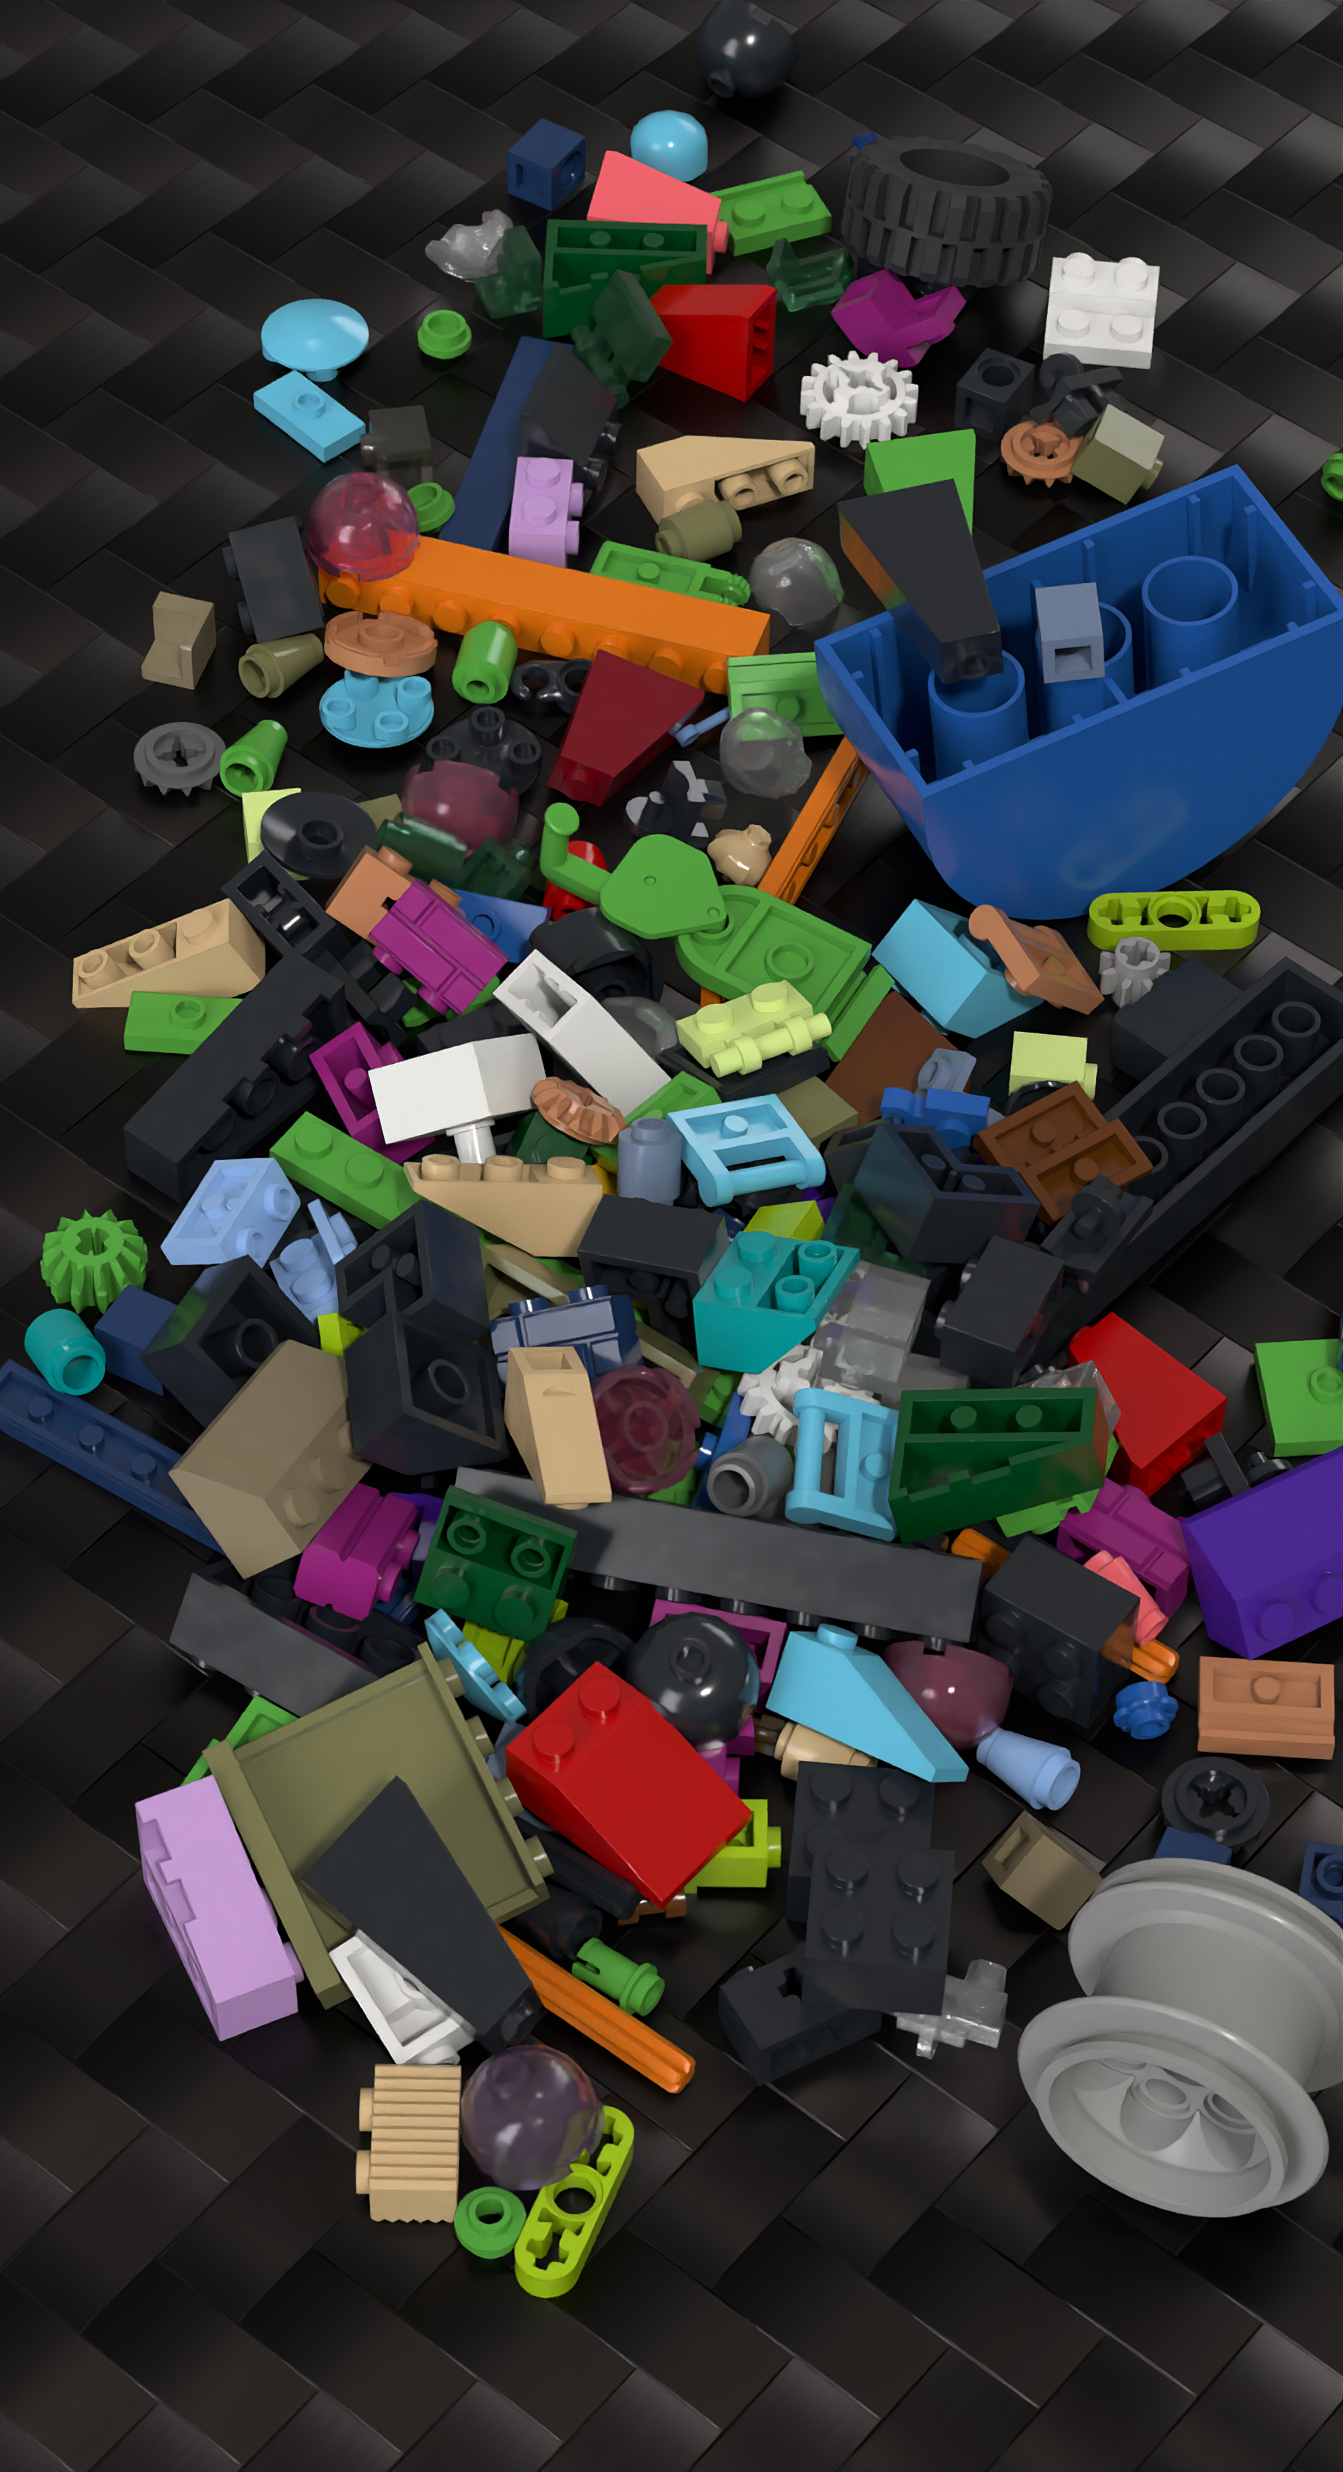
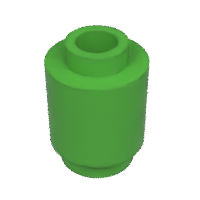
[452,621,518,704]

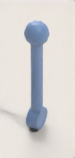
[675,707,729,747]

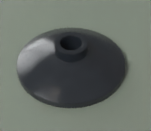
[260,791,379,879]

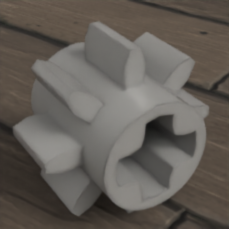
[1098,937,1171,1008]

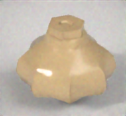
[707,824,773,889]

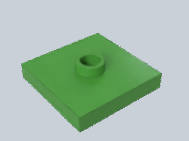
[1253,1339,1343,1457]

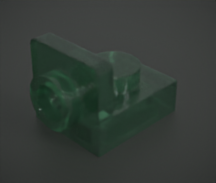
[475,225,542,319]
[447,835,547,901]

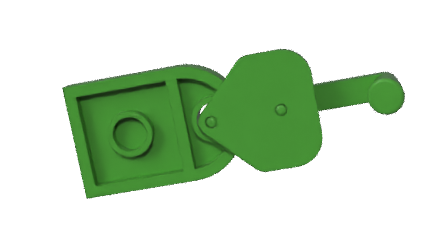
[539,803,872,1018]

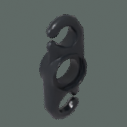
[509,659,592,714]

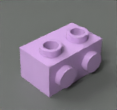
[509,457,583,568]

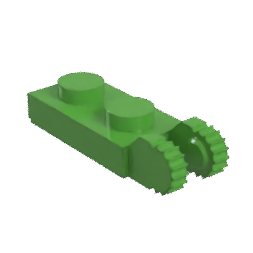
[589,541,752,607]

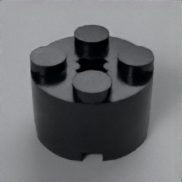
[527,904,664,1035]

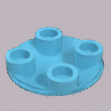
[261,299,369,382]
[319,669,434,748]
[424,1608,527,1725]

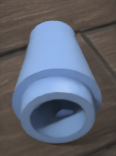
[976,1726,1080,1810]

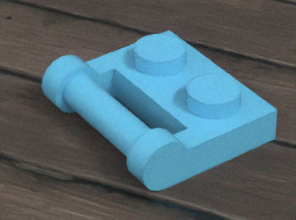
[666,1094,826,1207]
[785,1388,899,1542]

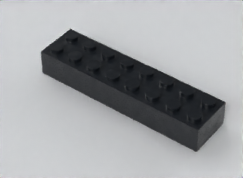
[455,1466,995,1653]

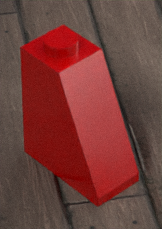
[632,285,776,402]
[1065,1312,1227,1498]

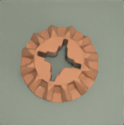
[1000,420,1083,488]
[531,1077,628,1145]

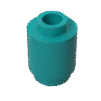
[24,1309,106,1395]

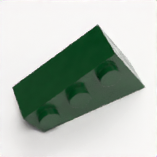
[543,219,708,339]
[888,1387,1109,1544]

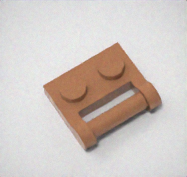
[969,904,1104,1015]

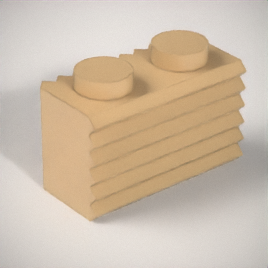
[356,2064,462,2223]

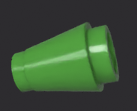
[220,720,288,797]

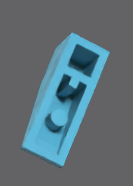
[765,1624,969,1782]

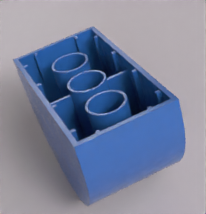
[814,464,1343,920]

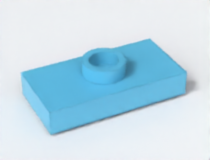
[254,370,366,463]

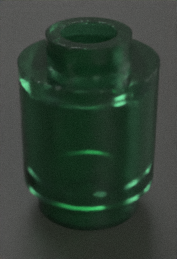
[373,811,466,886]

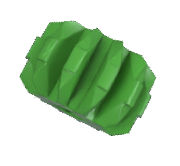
[40,1208,148,1315]

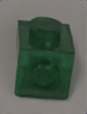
[766,238,855,312]

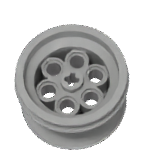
[1017,1858,1343,2217]

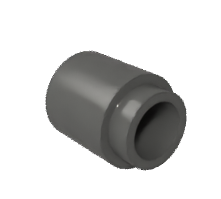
[707,1436,794,1517]

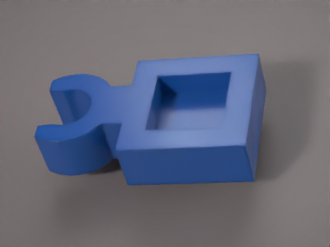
[880,1087,990,1154]

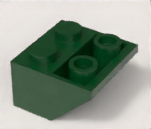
[413,1485,578,1642]

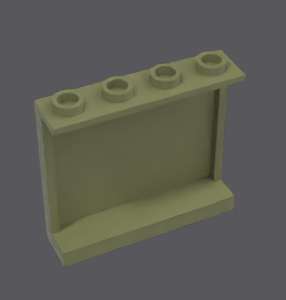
[202,1642,554,2010]

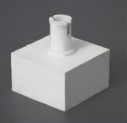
[368,1032,546,1163]

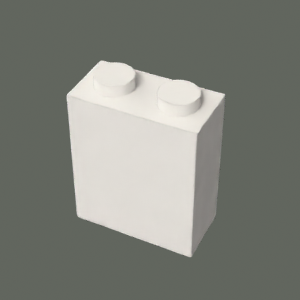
[493,949,672,1119]

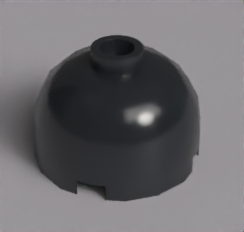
[696,0,800,99]
[624,1611,761,1752]
[513,1616,636,1726]

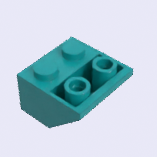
[692,1231,860,1375]

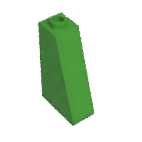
[864,429,976,536]

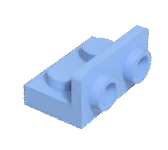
[160,1157,301,1268]
[269,1199,358,1330]

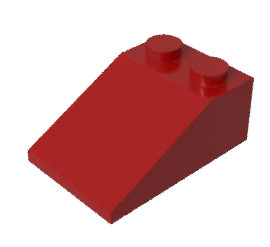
[505,1661,753,1909]

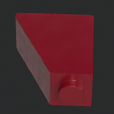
[546,648,705,807]

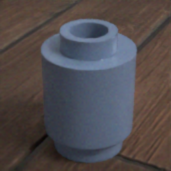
[617,1118,682,1206]

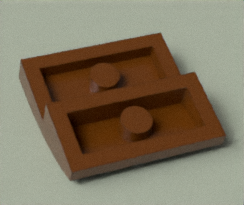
[972,1080,1154,1227]

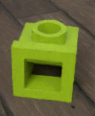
[684,1799,781,1894]

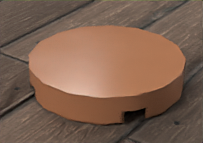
[324,610,437,677]

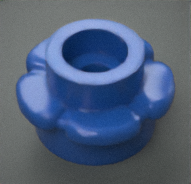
[1113,1681,1178,1740]

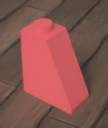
[587,150,729,274]

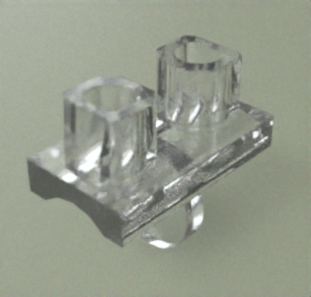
[882,1959,1008,2059]

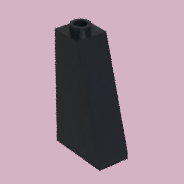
[837,478,1004,685]
[300,1775,544,2057]

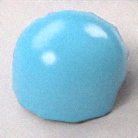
[630,110,708,182]

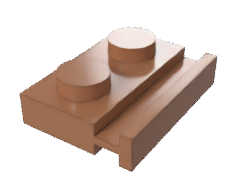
[1198,1656,1335,1760]

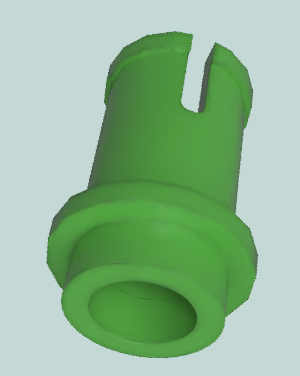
[572,1937,665,2016]

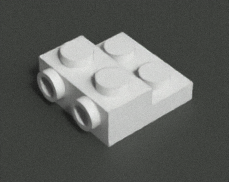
[1043,253,1159,369]
[328,1936,475,2065]

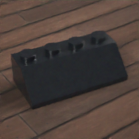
[169,1557,456,1718]

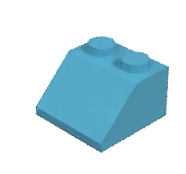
[872,899,1045,1039]

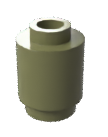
[655,499,742,563]

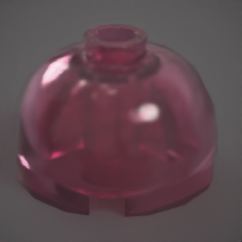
[307,472,420,582]
[400,761,520,870]
[589,1363,701,1496]
[882,1641,1014,1751]

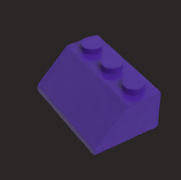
[1180,1446,1343,1661]

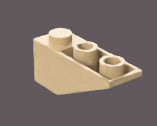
[636,436,815,526]
[72,898,265,1008]
[404,1154,603,1257]
[503,1346,612,1510]

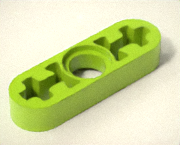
[1087,890,1260,952]
[515,2105,634,2298]

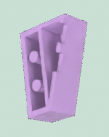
[135,1775,304,2041]

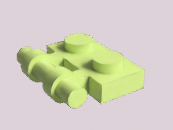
[676,980,832,1078]

